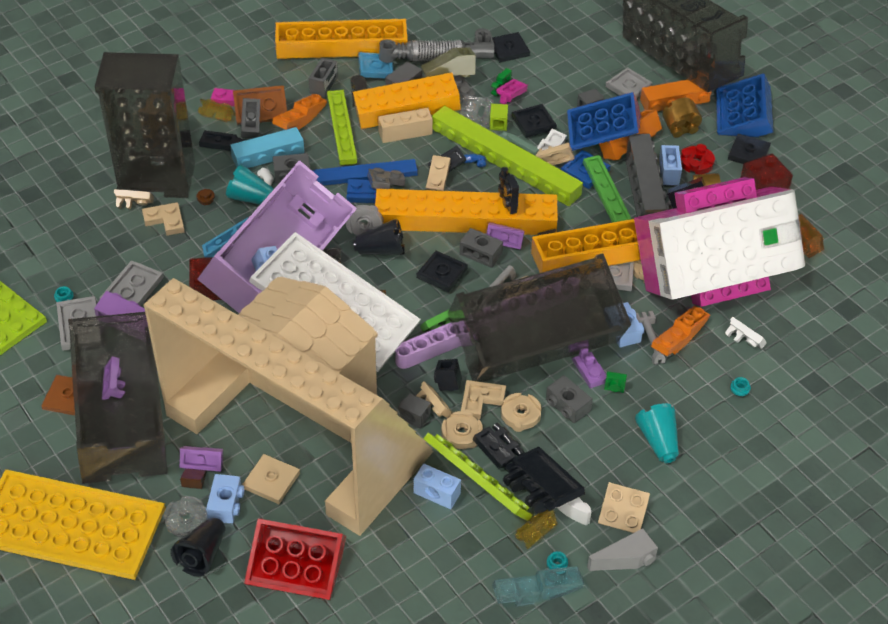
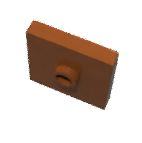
[41,375,95,417]

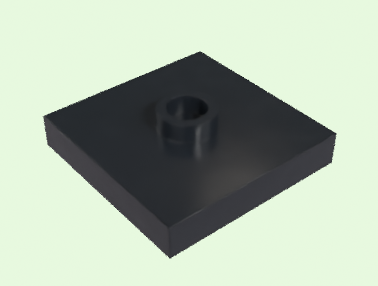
[492,32,530,63]
[511,104,557,138]
[728,134,771,169]
[416,250,468,293]

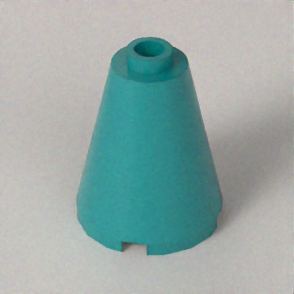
[226,165,274,205]
[635,403,679,463]

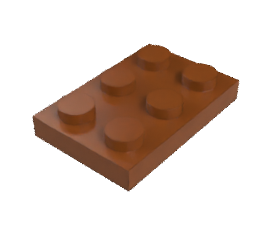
[233,85,287,125]

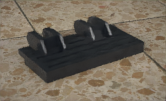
[503,446,585,514]

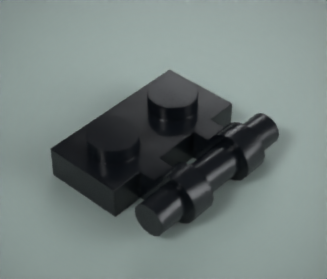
[498,167,519,215]
[472,422,525,469]

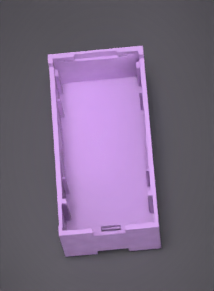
[198,160,357,313]

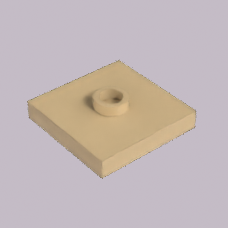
[242,454,300,504]

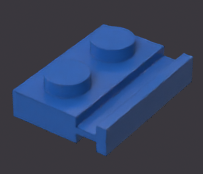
[346,179,376,203]

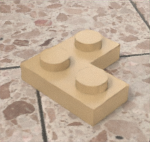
[142,202,184,236]
[461,380,506,419]

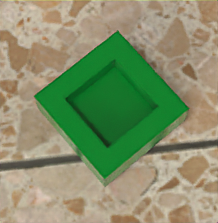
[604,371,627,393]

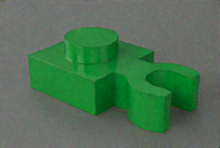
[491,68,512,96]

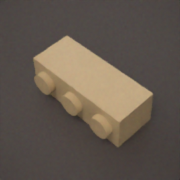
[378,108,433,143]

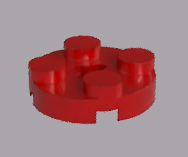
[680,144,715,175]

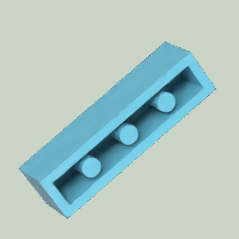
[230,127,305,168]

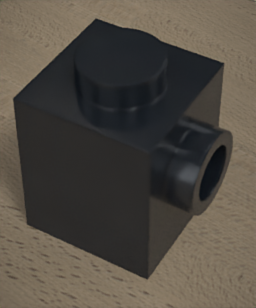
[434,359,462,391]

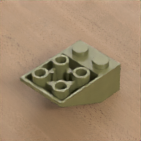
[421,47,476,77]

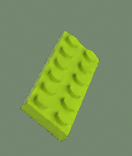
[423,432,533,521]

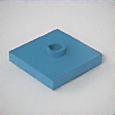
[358,52,393,79]

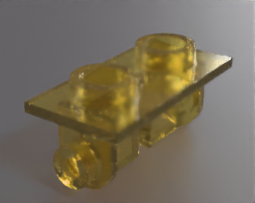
[198,99,235,122]
[515,510,557,549]

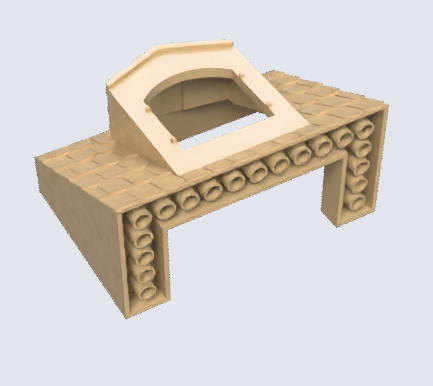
[144,277,434,536]

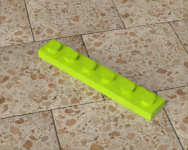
[327,90,357,165]

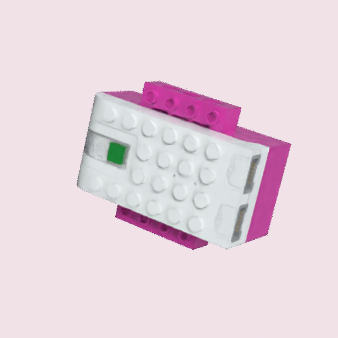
[634,177,805,307]

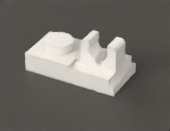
[725,317,766,349]

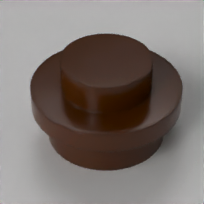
[196,189,215,205]

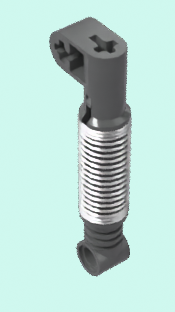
[379,28,494,63]

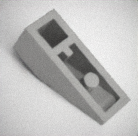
[587,529,658,571]

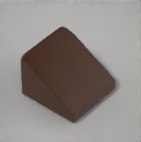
[180,469,207,489]

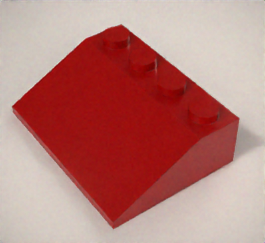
[244,518,346,600]

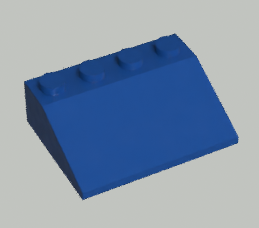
[716,73,773,137]
[567,92,641,151]

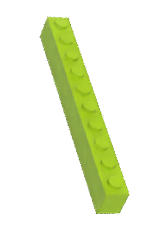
[432,105,583,206]

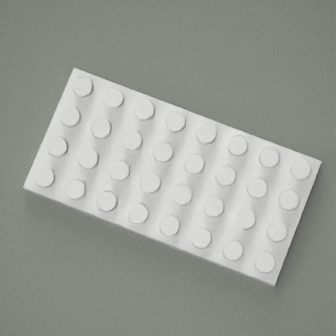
[249,232,421,372]

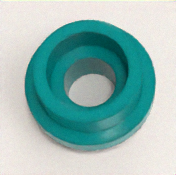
[54,286,74,302]
[730,377,751,396]
[546,551,568,573]

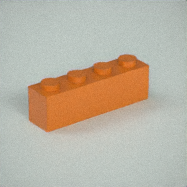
[640,77,712,112]
[599,110,662,161]

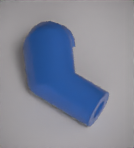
[464,154,487,167]

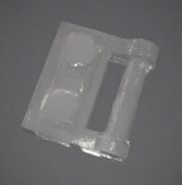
[460,95,494,128]

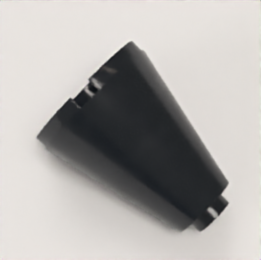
[353,218,405,255]
[171,518,226,577]

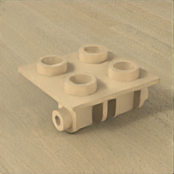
[598,482,650,533]

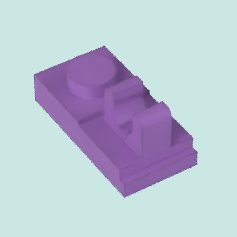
[486,223,524,250]
[572,347,606,388]
[102,356,125,400]
[180,446,223,471]

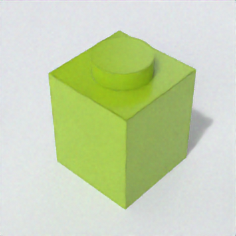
[490,104,508,131]

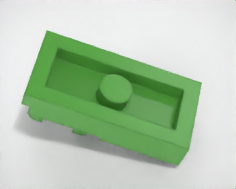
[420,305,460,332]

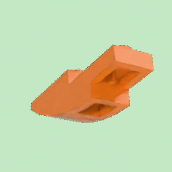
[272,94,327,130]
[651,305,710,356]

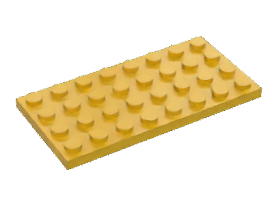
[0,469,166,580]

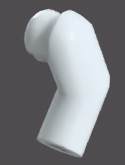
[257,168,274,186]

